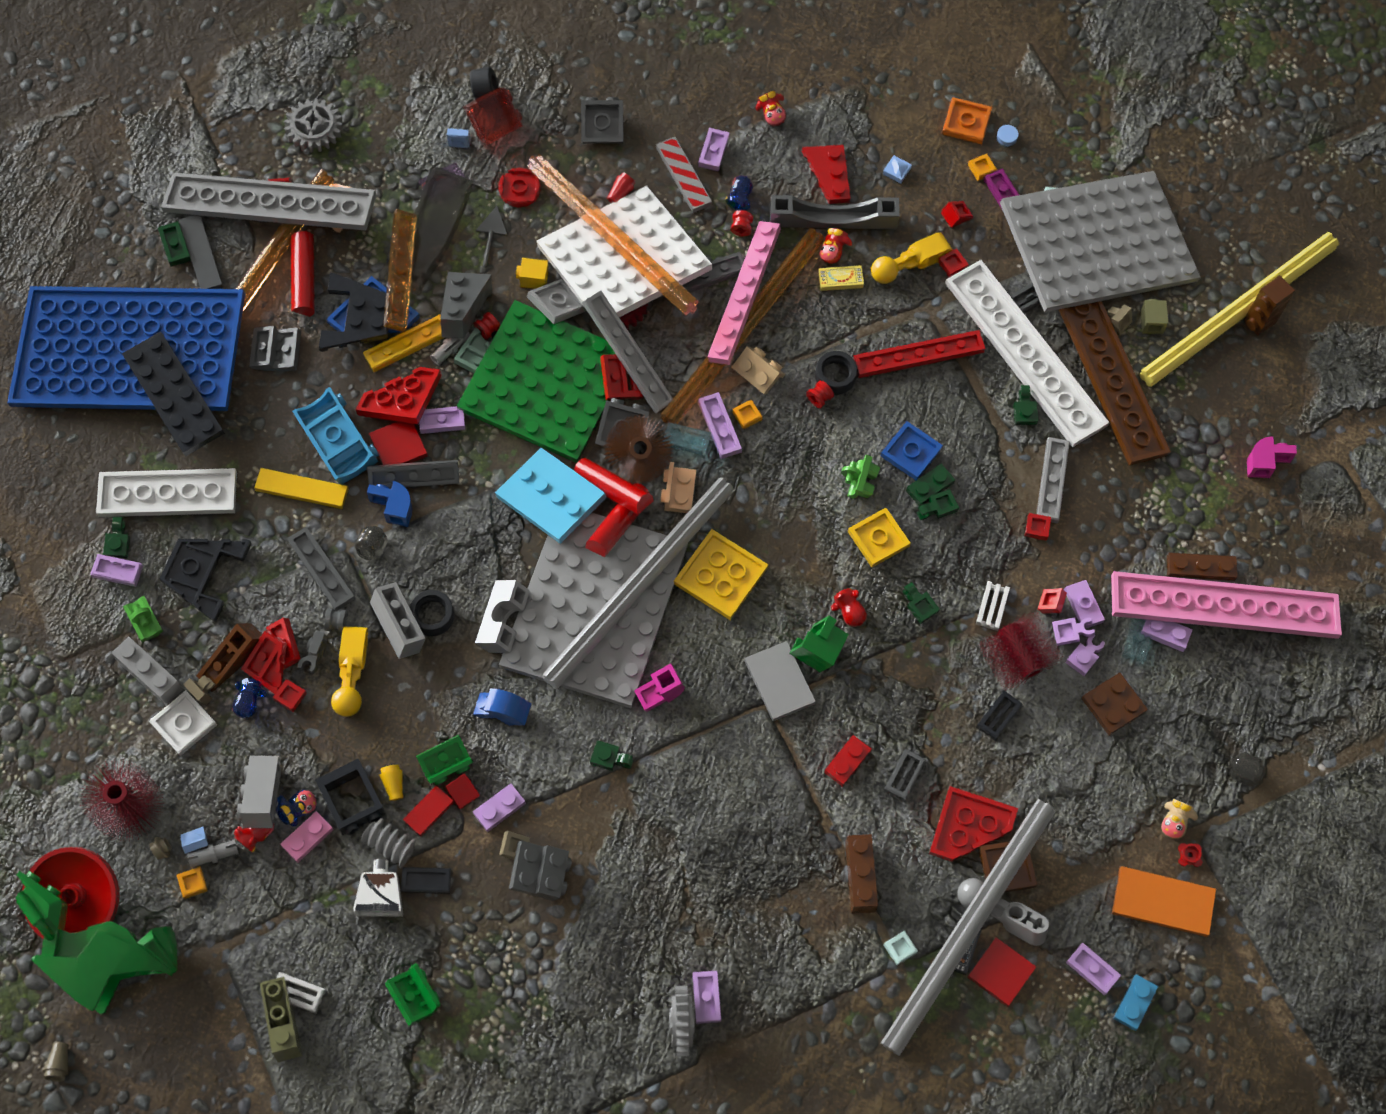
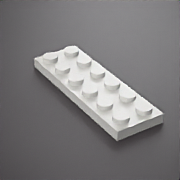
[96,468,237,517]

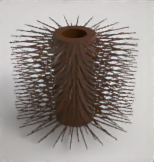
[604,415,674,484]

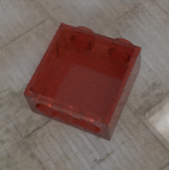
[463,87,523,145]

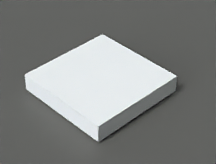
[149,691,217,756]

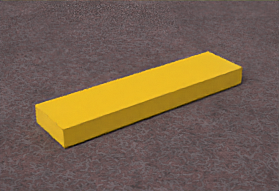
[363,314,444,372]
[254,468,348,509]

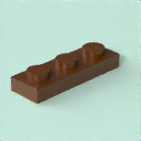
[1167,553,1237,581]

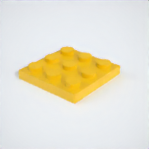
[673,529,769,620]

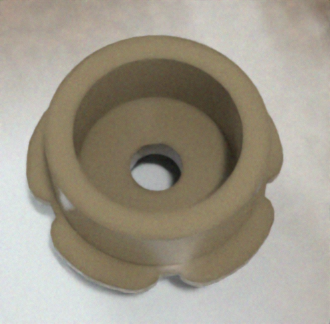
[150,837,172,860]

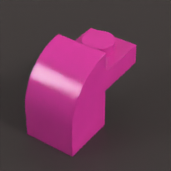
[1247,436,1297,478]
[634,664,685,712]

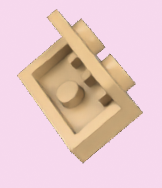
[732,346,785,394]

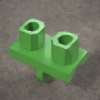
[841,454,880,499]
[123,596,163,642]

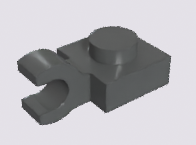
[298,631,328,674]

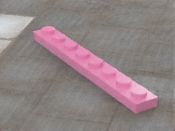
[708,221,781,365]

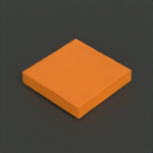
[942,97,992,144]

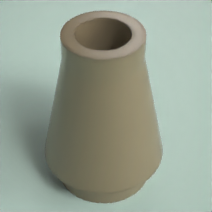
[43,1042,68,1082]

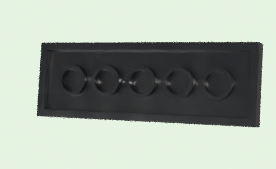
[122,331,225,457]

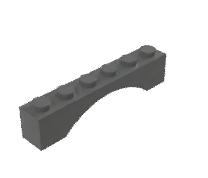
[770,195,900,230]

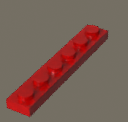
[853,330,985,378]

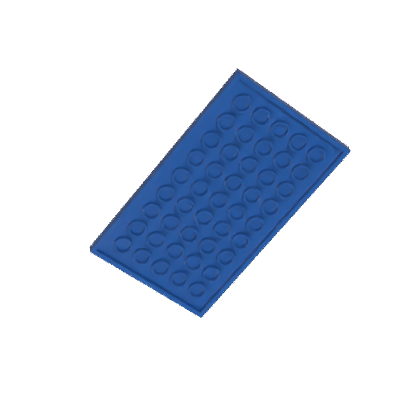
[7,286,245,411]

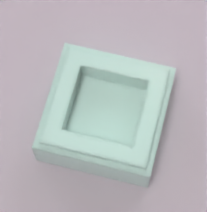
[884,930,918,965]

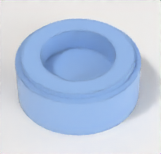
[997,125,1018,146]

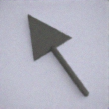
[476,206,507,267]

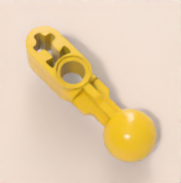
[871,232,953,284]
[331,626,368,717]

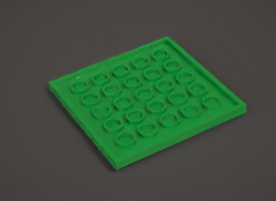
[457,300,615,463]

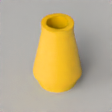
[379,764,404,801]

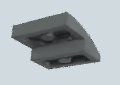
[249,326,301,371]

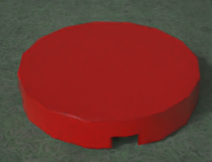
[498,168,541,207]

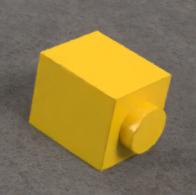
[516,258,549,289]

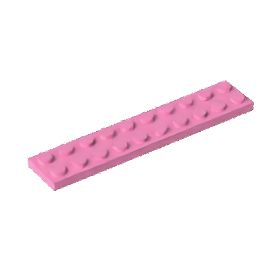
[1111,571,1342,639]

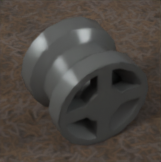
[325,608,348,632]

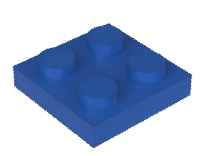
[881,421,943,480]

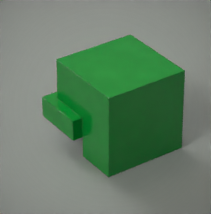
[789,615,849,672]

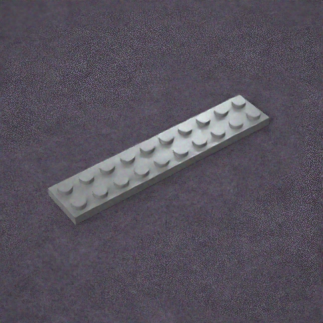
[161,173,377,230]

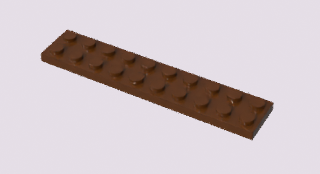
[1058,301,1171,466]

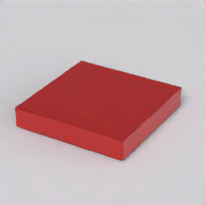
[369,421,428,465]
[968,937,1036,1007]

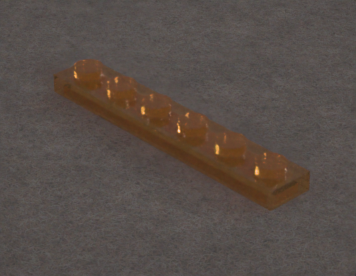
[383,209,417,332]

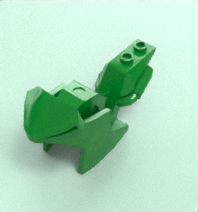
[15,871,178,1014]

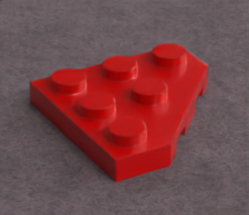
[355,367,442,424]
[929,786,1018,862]

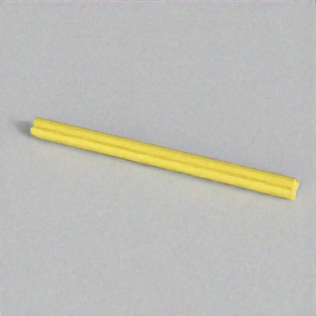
[1139,232,1339,387]

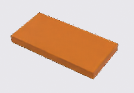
[1112,866,1216,937]

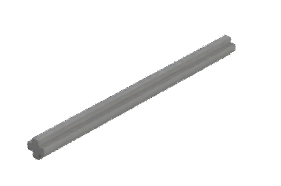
[542,478,734,689]
[881,799,1056,1056]

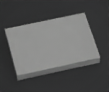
[744,641,816,721]

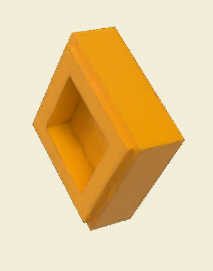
[968,154,997,181]
[732,399,763,430]
[177,867,208,899]

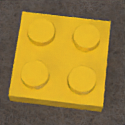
[848,508,911,567]

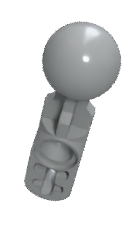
[957,878,1049,946]

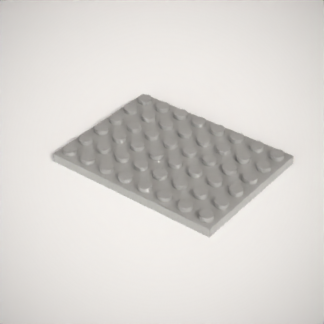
[1000,171,1201,312]
[499,513,688,708]

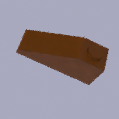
[196,623,262,692]

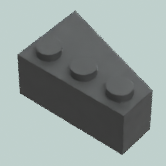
[440,272,492,339]

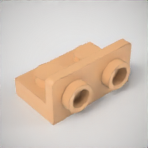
[661,462,696,513]

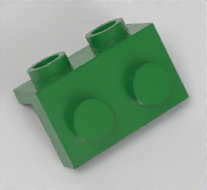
[416,735,473,785]
[385,963,440,1026]

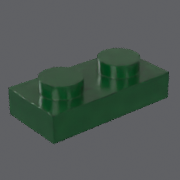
[157,221,191,267]
[906,463,955,506]

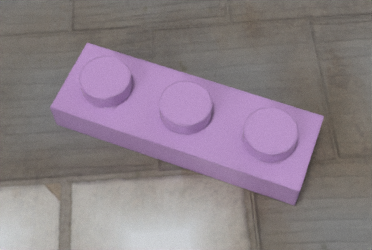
[698,392,742,459]

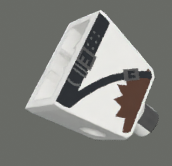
[354,859,403,916]

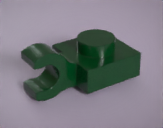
[1013,385,1038,425]
[916,489,959,520]
[103,517,130,559]
[902,582,940,624]
[590,740,634,771]

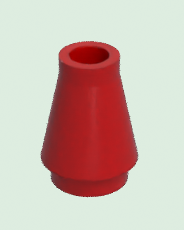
[606,173,635,203]

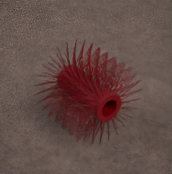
[978,613,1063,690]
[79,760,164,842]

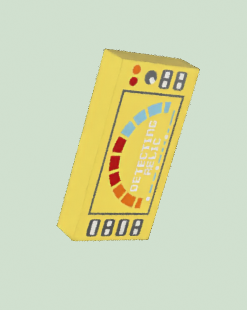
[818,266,864,291]

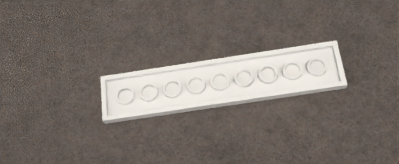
[945,260,1109,447]

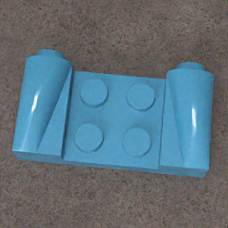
[292,387,379,485]

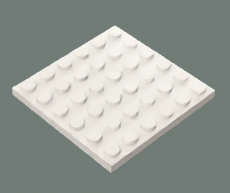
[537,186,712,317]

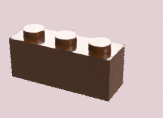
[1244,275,1295,336]
[845,834,878,914]

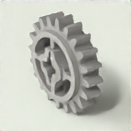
[284,98,343,153]
[669,986,695,1056]

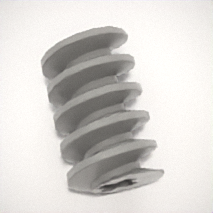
[361,818,415,868]

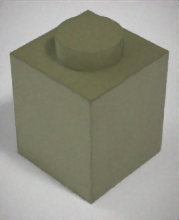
[1140,299,1168,334]

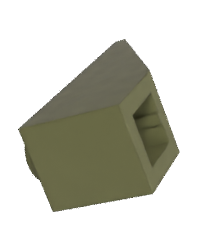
[260,977,302,1062]

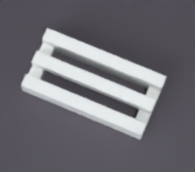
[976,581,1010,631]
[276,972,326,1014]

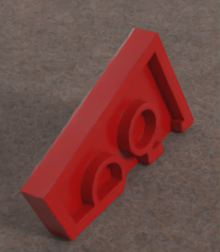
[802,145,850,204]

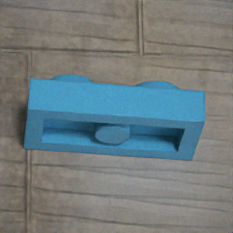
[1113,974,1158,1031]

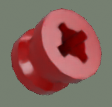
[730,210,754,236]
[474,312,500,340]
[806,380,834,408]

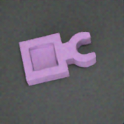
[1052,617,1095,646]
[1065,635,1105,676]

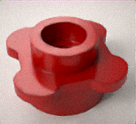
[1178,843,1203,867]

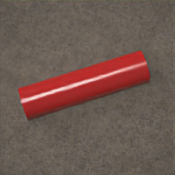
[291,231,315,317]
[574,458,654,514]
[585,483,650,557]

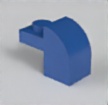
[367,481,413,527]
[473,689,531,725]

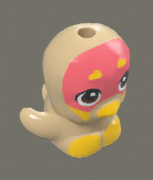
[1161,799,1198,839]

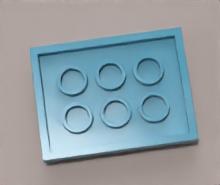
[495,448,607,544]

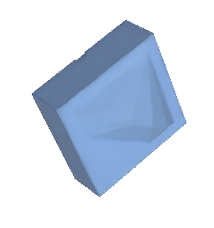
[447,128,470,148]
[883,155,912,184]
[180,826,208,853]

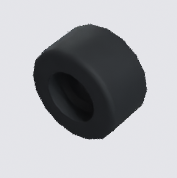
[470,66,500,107]

